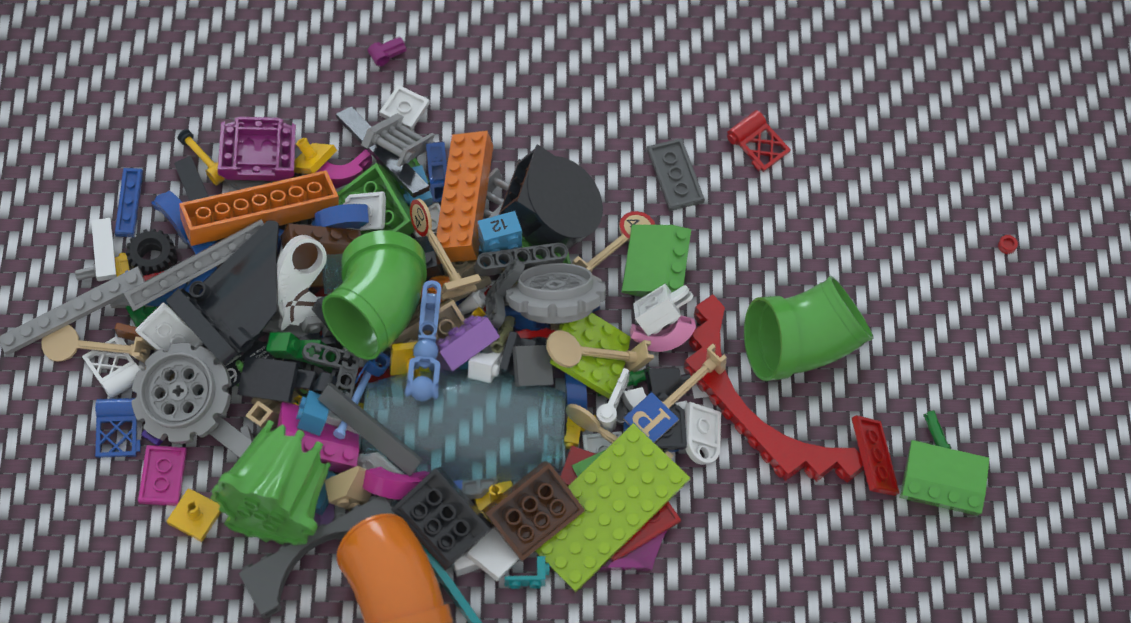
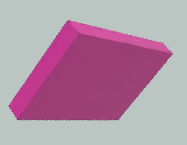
[138,445,187,506]

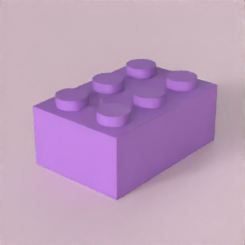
[435,315,500,371]

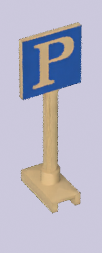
[623,344,727,443]

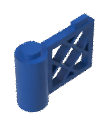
[95,398,141,458]

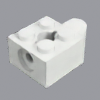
[633,283,693,336]

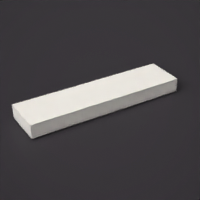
[91,218,117,281]

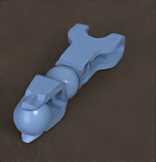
[405,280,441,402]

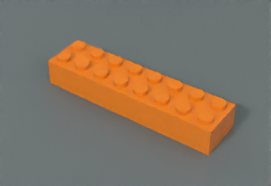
[436,131,493,263]
[179,170,339,246]

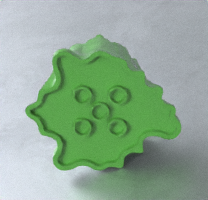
[210,420,331,545]

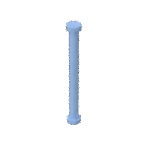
[333,362,379,439]

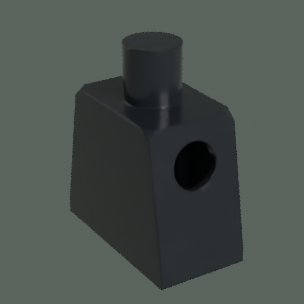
[644,368,691,398]

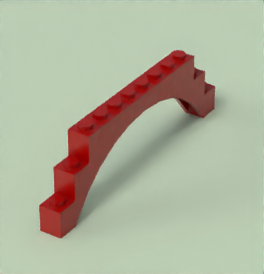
[684,294,864,483]

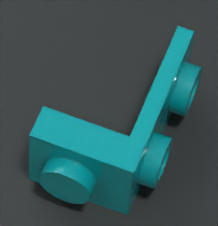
[504,556,549,589]

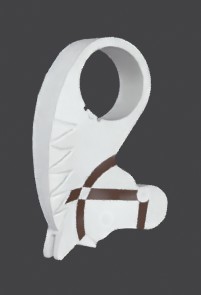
[277,235,327,330]

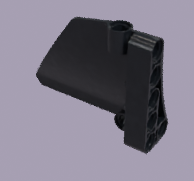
[166,220,279,366]

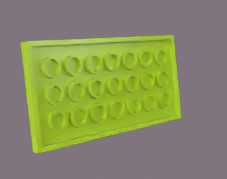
[535,423,690,592]

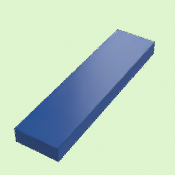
[115,168,143,237]

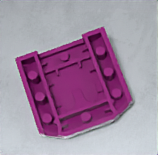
[218,117,296,181]

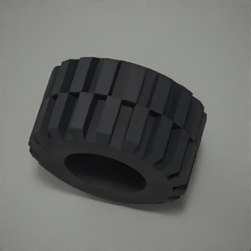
[126,229,177,276]

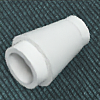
[458,290,486,315]

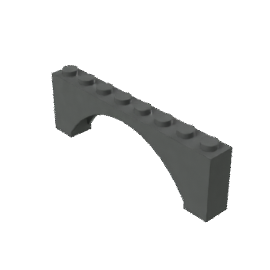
[239,495,396,620]

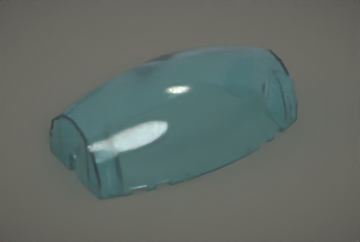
[362,369,565,484]

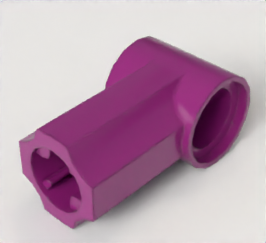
[367,37,406,66]

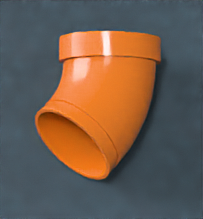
[337,514,453,623]

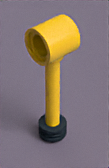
[177,129,225,186]

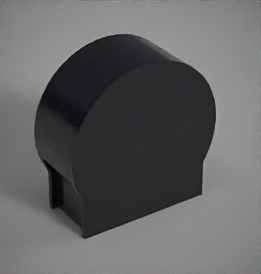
[499,144,603,253]

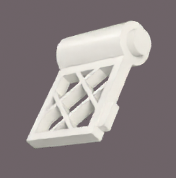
[82,336,145,399]
[597,368,629,432]

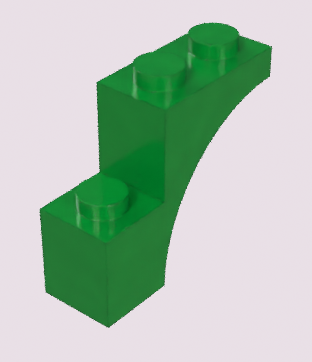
[266,332,339,373]

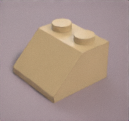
[325,466,372,511]

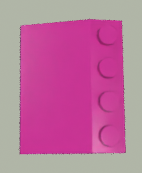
[277,402,359,473]

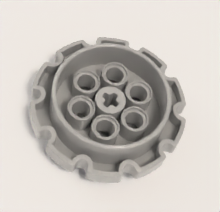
[506,263,606,324]
[132,343,232,444]

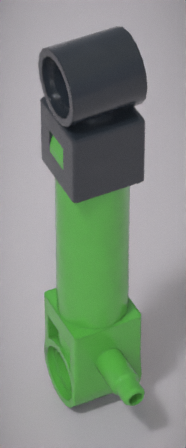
[236,360,337,396]

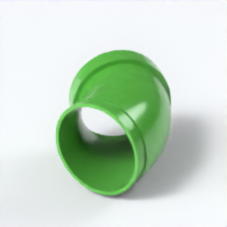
[322,230,427,360]
[744,276,874,381]

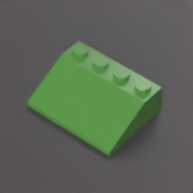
[337,163,415,236]
[621,225,691,297]
[899,440,990,516]

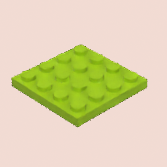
[550,312,631,399]

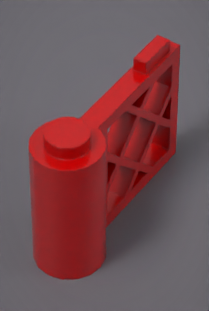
[727,110,791,172]

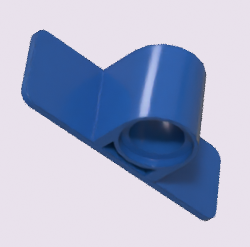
[355,352,390,383]

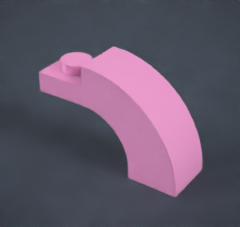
[630,315,696,352]

